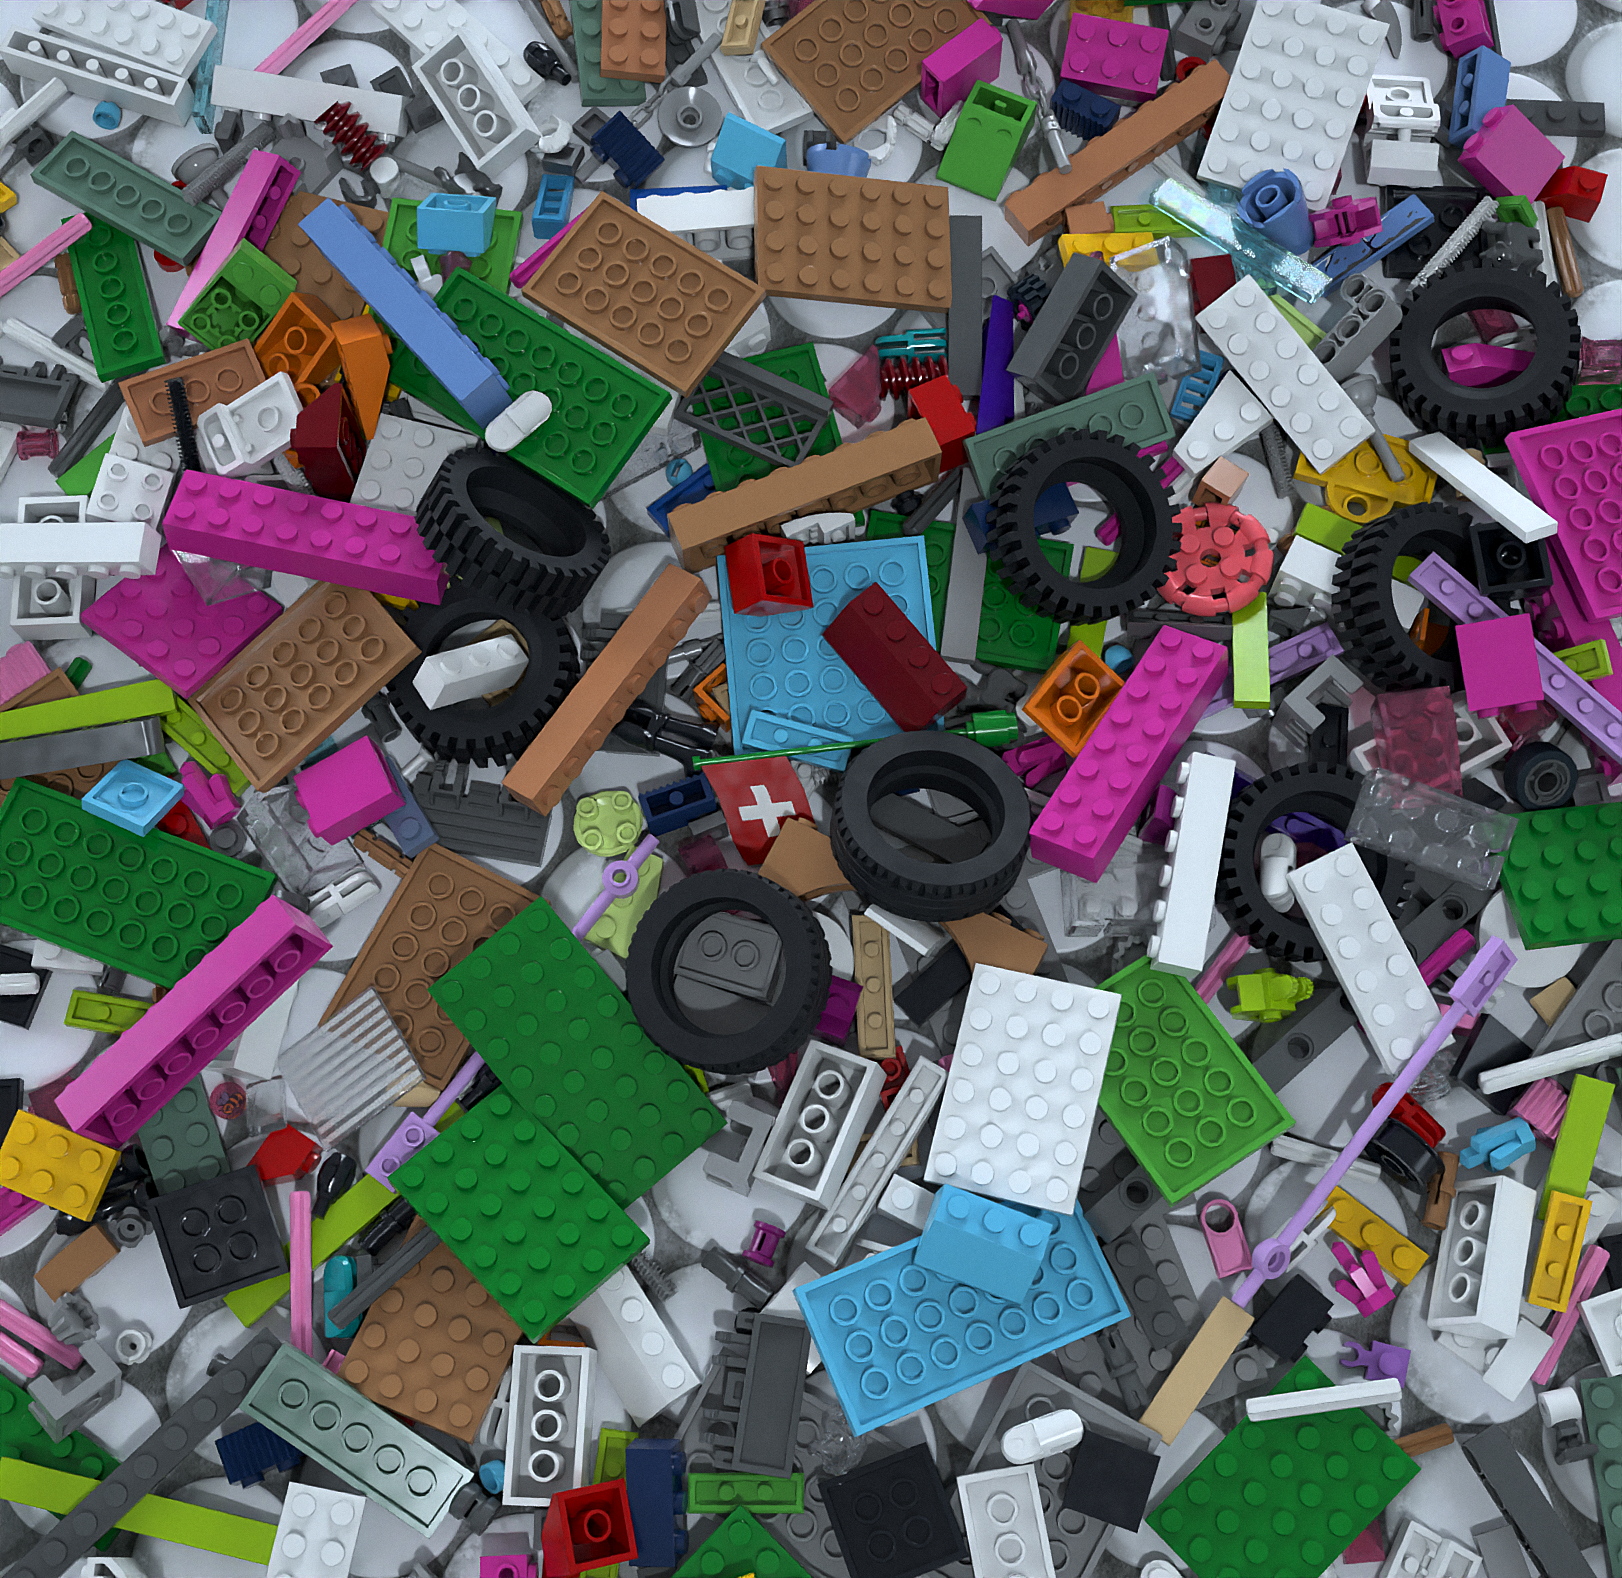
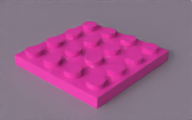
[81,543,283,699]

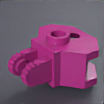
[1309,195,1383,248]

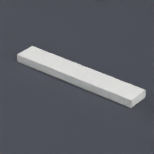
[1409,432,1558,543]
[805,1055,949,1268]

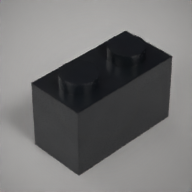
[1245,1274,1334,1365]

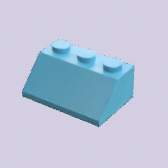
[912,1183,1053,1306]

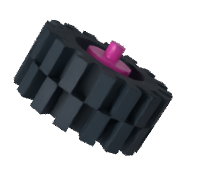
[1007,274,1052,332]

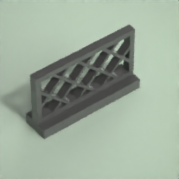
[674,351,834,468]

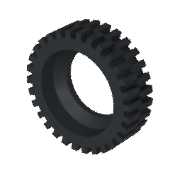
[1389,258,1581,449]
[986,429,1182,626]
[415,447,611,618]
[1331,502,1519,701]
[385,576,581,768]
[1214,762,1416,963]

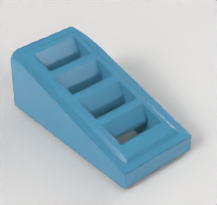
[531,174,575,240]
[1170,349,1224,423]

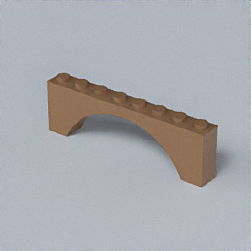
[758,817,1048,976]

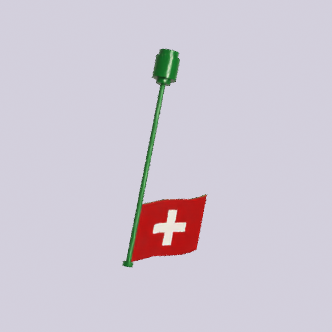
[692,710,1018,866]

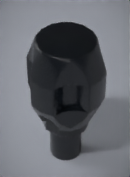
[523,41,571,86]
[460,1063,503,1111]
[311,1152,356,1220]

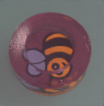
[210,1082,249,1120]

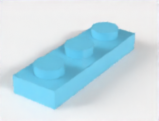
[742,710,854,774]

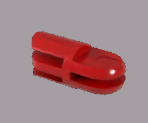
[1371,1082,1446,1149]

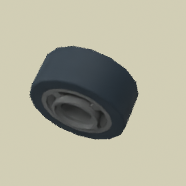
[1503,741,1578,811]

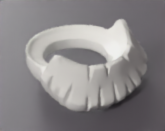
[529,114,573,153]
[853,114,897,166]

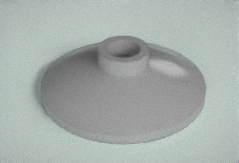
[658,86,722,148]

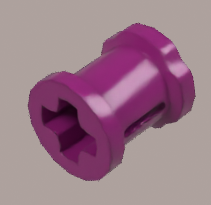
[742,1220,786,1268]

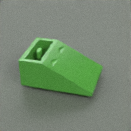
[936,79,1037,202]
[177,237,297,350]

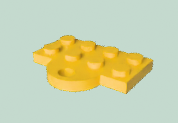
[1293,433,1438,526]

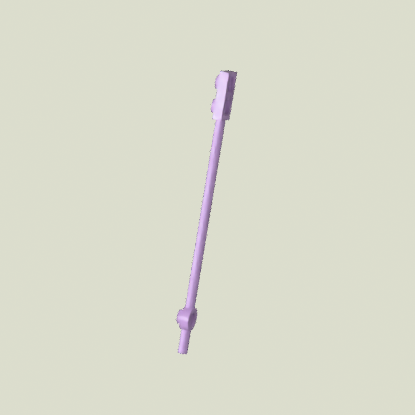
[365,834,660,1195]
[1231,935,1518,1309]

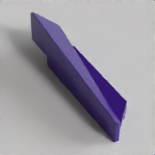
[976,295,1014,435]
[1204,751,1349,858]

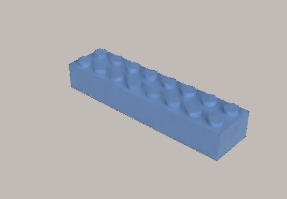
[298,197,513,429]

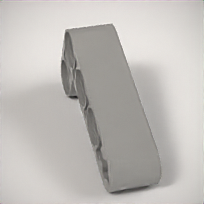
[1312,273,1403,385]

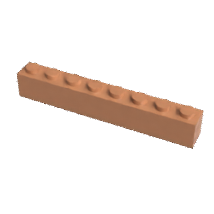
[1005,59,1231,246]
[501,563,712,817]

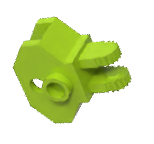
[1227,968,1314,1023]

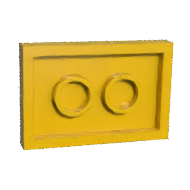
[0,1109,122,1222]

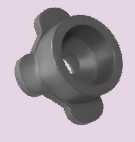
[762,0,789,27]
[108,1205,154,1248]

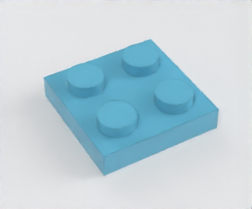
[81,759,184,837]

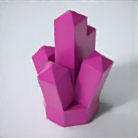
[1001,736,1067,789]
[179,761,242,830]
[1331,1242,1396,1318]

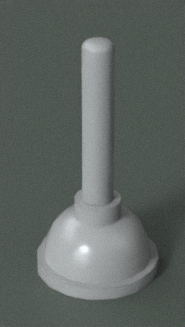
[171,143,229,212]
[1340,374,1405,483]

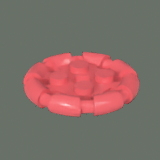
[1156,502,1274,617]

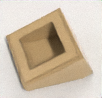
[1529,976,1576,1027]

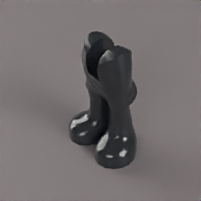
[611,699,720,779]
[49,1143,159,1236]

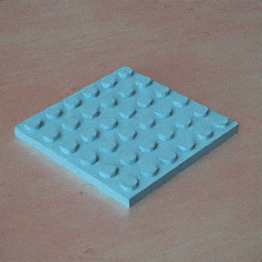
[717,535,945,755]

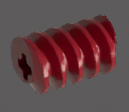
[314,100,387,174]
[879,355,949,401]

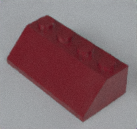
[290,383,368,503]
[822,582,967,732]

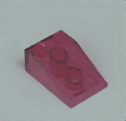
[1370,686,1463,810]

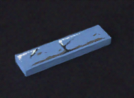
[1304,194,1434,298]

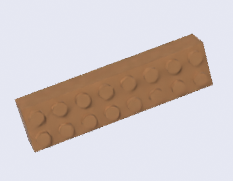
[667,417,942,574]

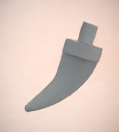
[1360,0,1402,59]

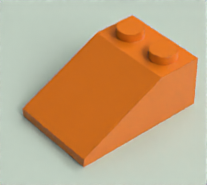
[253,292,341,387]
[330,313,393,440]
[1022,640,1126,758]

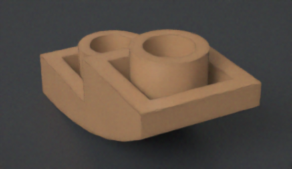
[33,1223,121,1303]

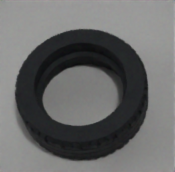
[829,730,1033,922]
[625,868,832,1075]

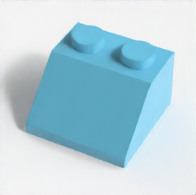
[711,112,787,190]
[417,192,496,257]

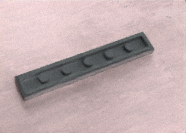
[948,215,982,401]

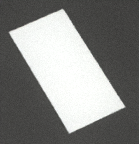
[1481,1317,1555,1403]

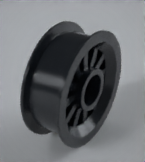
[1364,1116,1446,1195]

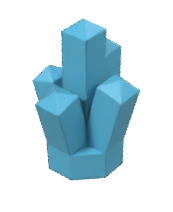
[1459,1116,1536,1173]

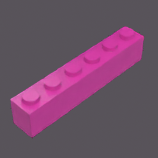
[166,149,301,344]

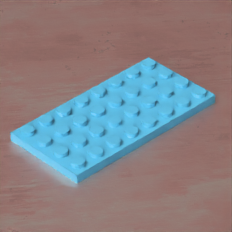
[793,1199,1131,1438]

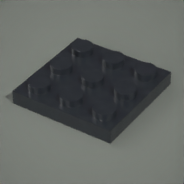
[1384,185,1488,280]
[145,1163,290,1309]
[817,1442,969,1578]

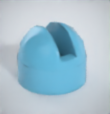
[92,101,121,130]
[666,458,693,487]
[1105,645,1135,675]
[479,1459,505,1494]

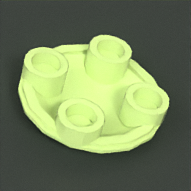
[573,791,643,857]

